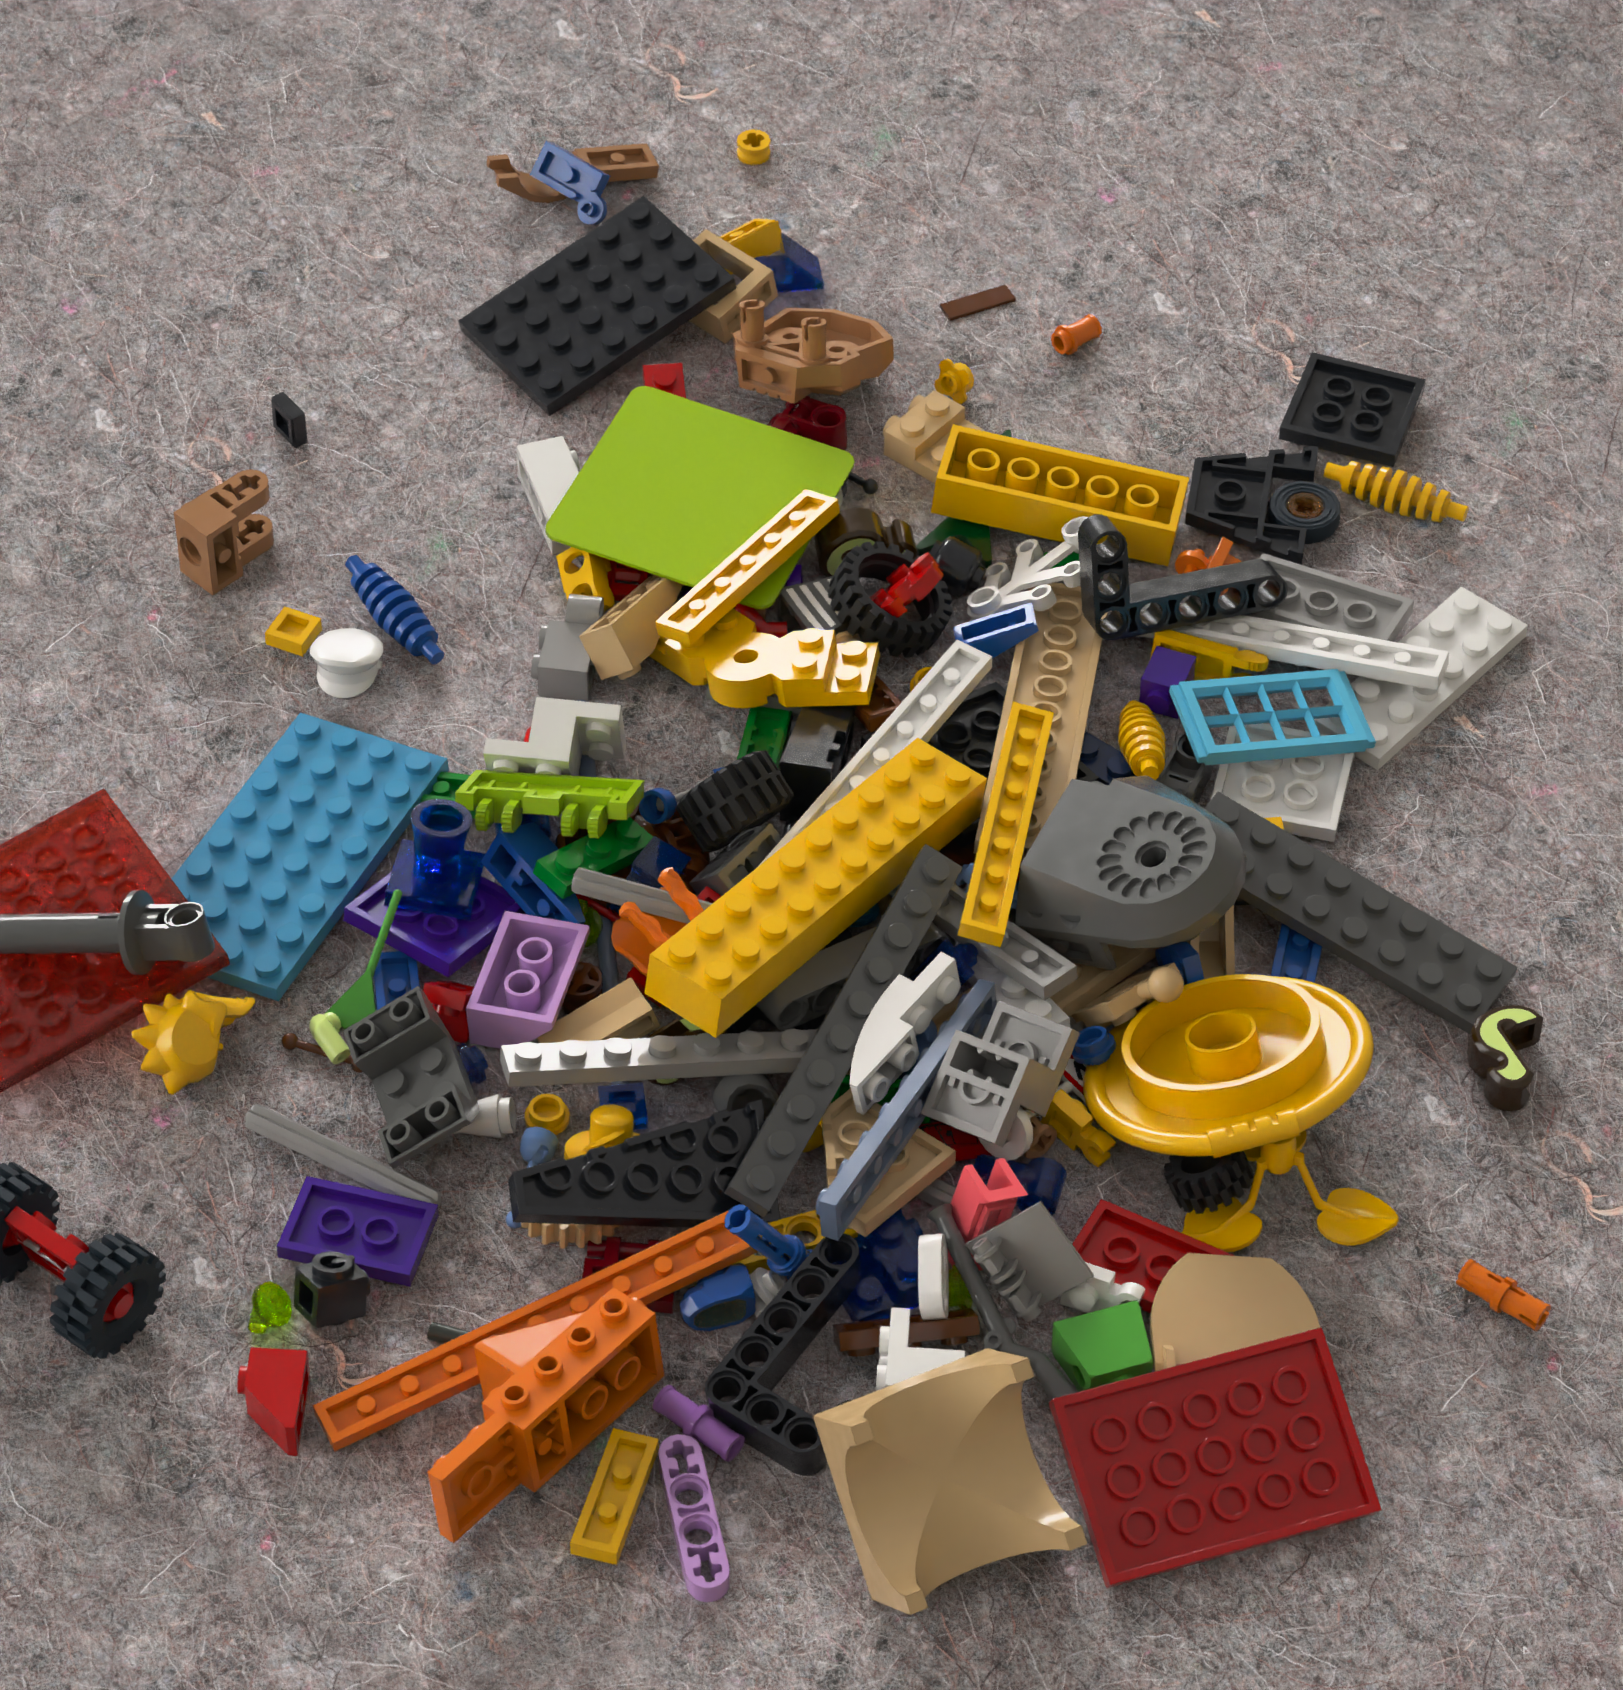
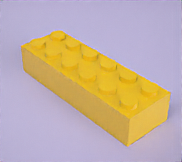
[931,424,1189,566]

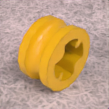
[737,129,770,165]

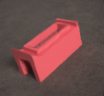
[947,1158,1028,1275]

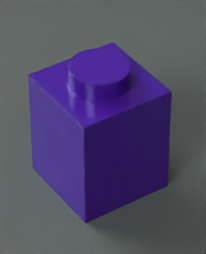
[1139,646,1196,719]

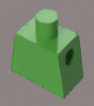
[1051,1300,1153,1392]

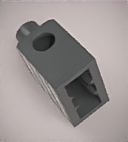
[778,576,877,638]

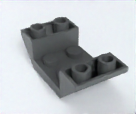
[343,986,480,1169]

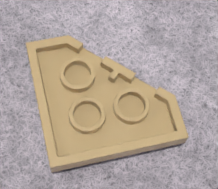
[821,1088,956,1237]

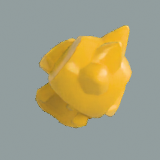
[131,990,255,1095]

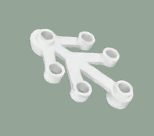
[967,516,1088,621]

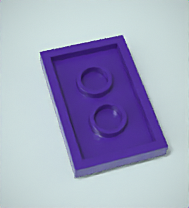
[277,1176,439,1287]

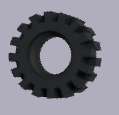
[1164,1151,1254,1214]

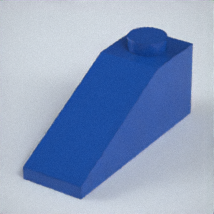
[481,822,585,924]

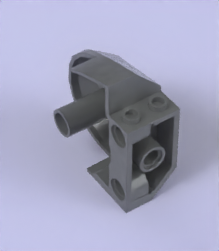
[1015,775,1247,971]

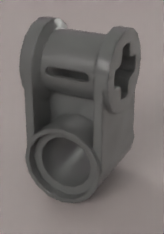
[1156,732,1212,804]

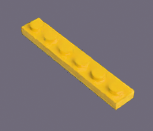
[655,489,840,646]

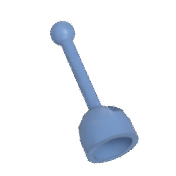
[506,1127,559,1229]

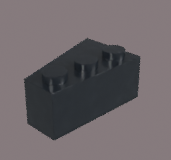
[780,706,855,821]

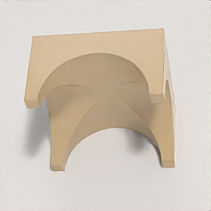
[813,1348,1087,1615]

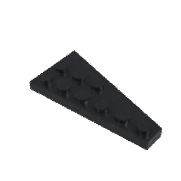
[508,1099,780,1228]

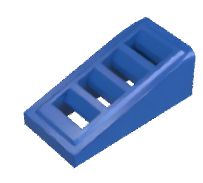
[953,603,1039,659]

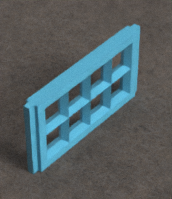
[1169,669,1376,766]

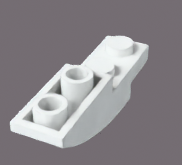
[849,952,961,1115]

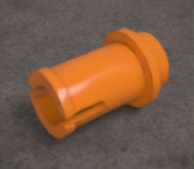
[1051,314,1102,355]

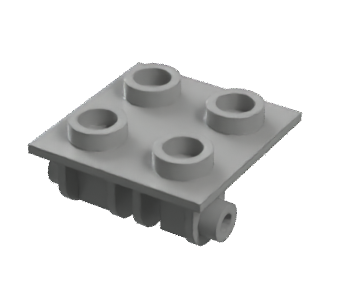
[965,1201,1094,1322]

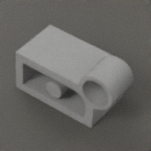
[531,594,604,702]

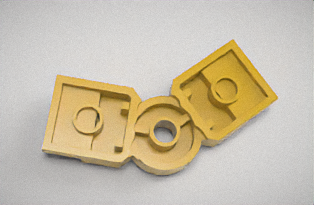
[649,609,880,708]

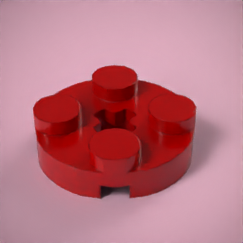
[870,552,943,617]

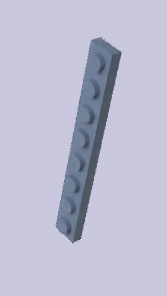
[816,979,996,1241]

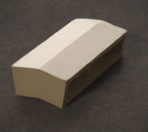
[537,977,660,1043]

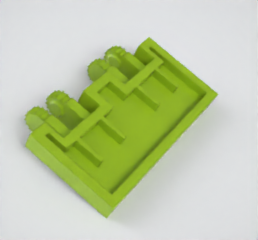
[455,770,644,838]

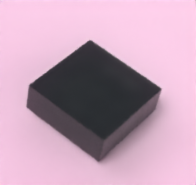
[271,392,308,448]

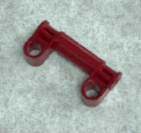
[767,396,847,451]

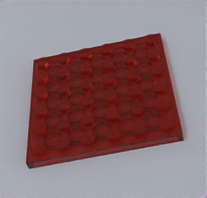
[0,788,230,1093]

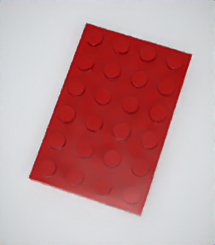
[1049,1327,1382,1589]

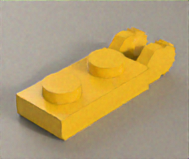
[1150,630,1269,681]

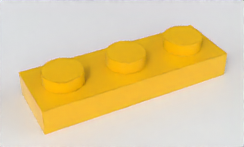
[570,1428,659,1565]

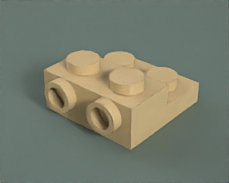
[883,390,987,484]

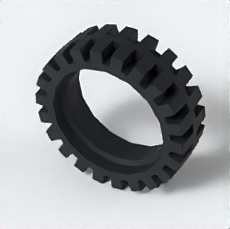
[828,541,953,658]

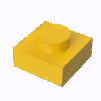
[265,606,322,657]

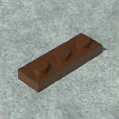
[833,1308,980,1357]

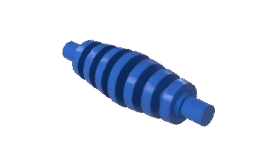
[345,555,444,665]

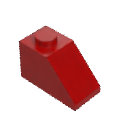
[237,1347,310,1456]

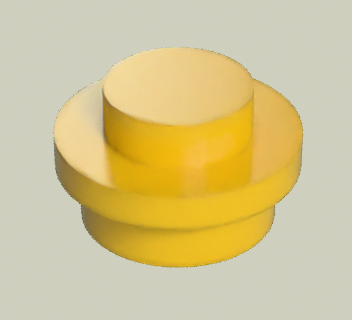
[524,1093,570,1135]

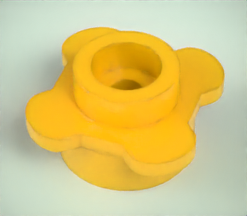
[934,359,974,404]

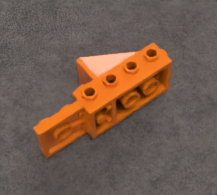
[427,1287,665,1543]

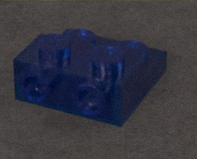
[832,1210,923,1322]

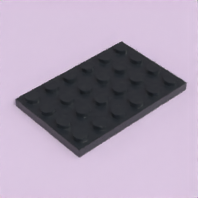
[458,196,737,416]

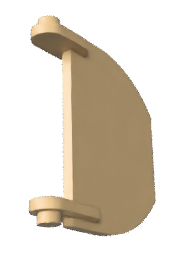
[1150,1253,1320,1371]

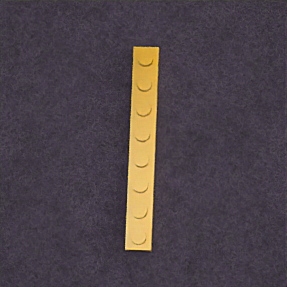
[957,701,1054,947]

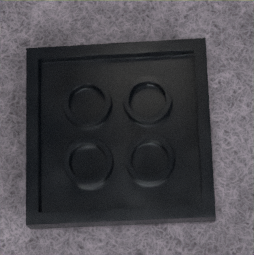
[1279,352,1426,467]

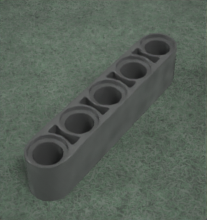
[756,922,952,1031]

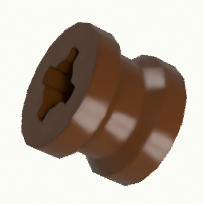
[561,962,603,1014]

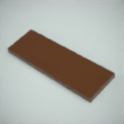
[940,284,1016,321]

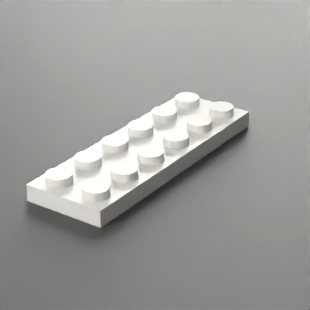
[1314,587,1528,770]

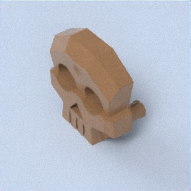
[733,299,894,404]

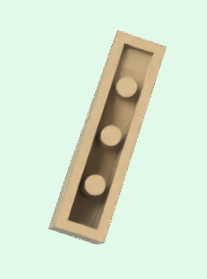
[579,574,683,680]

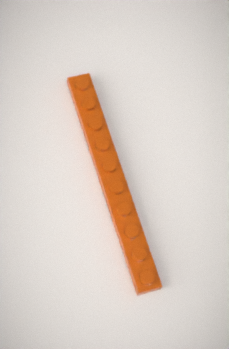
[313,1210,758,1452]

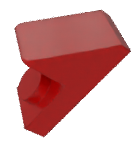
[423,980,474,1043]

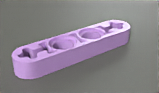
[659,1434,729,1602]

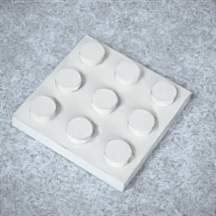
[1211,723,1355,842]

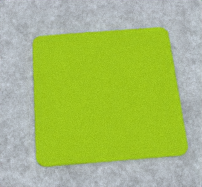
[545,386,854,609]

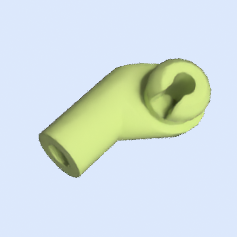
[309,1012,351,1064]

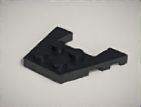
[1185,446,1318,565]

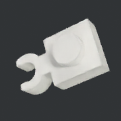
[1060,1262,1145,1313]

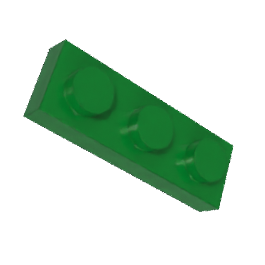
[533,817,658,899]

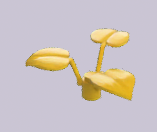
[1182,1130,1399,1252]

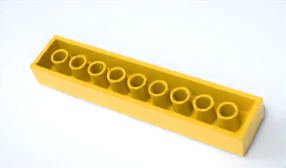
[645,738,987,1038]

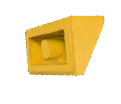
[720,218,785,275]

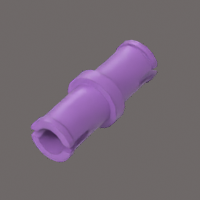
[653,1385,745,1462]

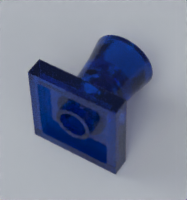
[384,799,486,920]

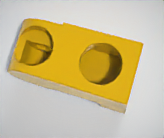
[556,547,615,612]

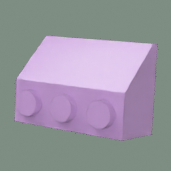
[466,911,590,1049]

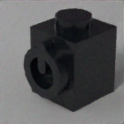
[294,1251,370,1329]

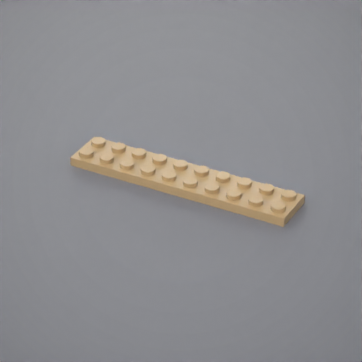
[974,582,1108,861]

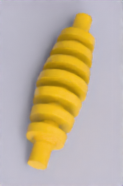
[1323,461,1469,523]
[1118,700,1166,780]

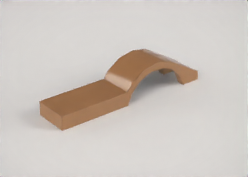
[486,143,659,203]

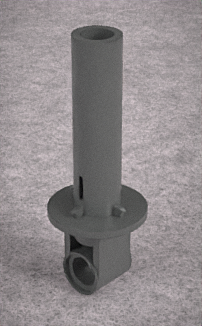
[0,890,215,975]

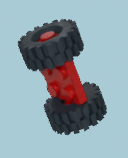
[0,1162,166,1359]

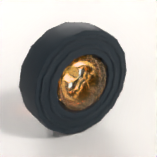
[1268,481,1341,544]

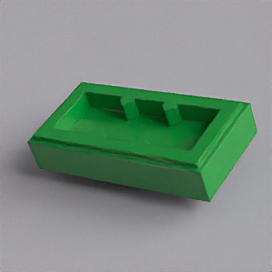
[737,706,792,771]

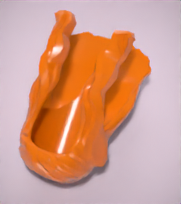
[611,867,704,976]

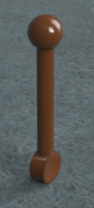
[281,1033,362,1073]

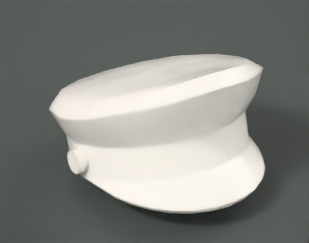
[310,628,383,699]

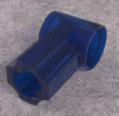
[974,1154,1067,1216]

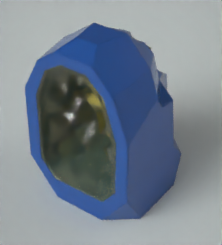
[679,1263,756,1331]

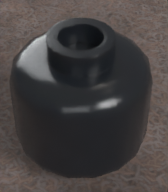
[929,536,987,597]

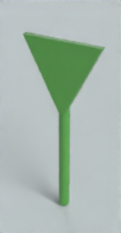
[323,889,402,1029]

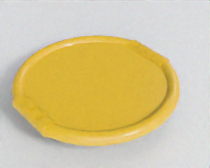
[1083,974,1374,1158]

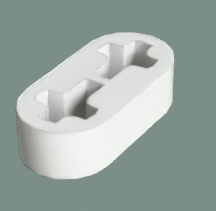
[918,1233,949,1321]

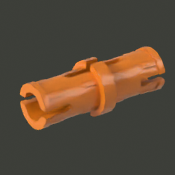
[1456,1259,1551,1331]

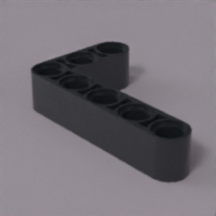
[1078,514,1288,640]
[705,1233,862,1476]

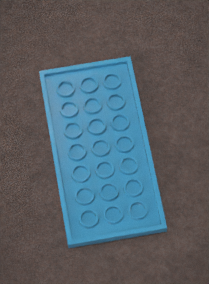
[154,712,449,1002]

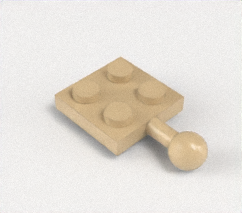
[1071,962,1184,1028]

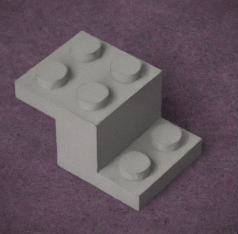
[921,1000,1080,1147]

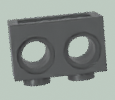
[689,822,782,896]

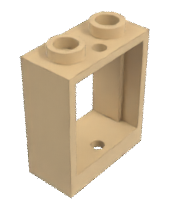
[689,229,778,344]

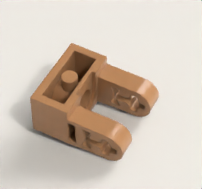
[174,469,274,596]

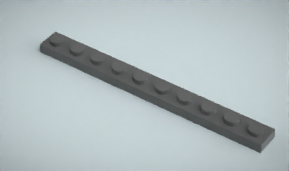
[724,844,963,1217]

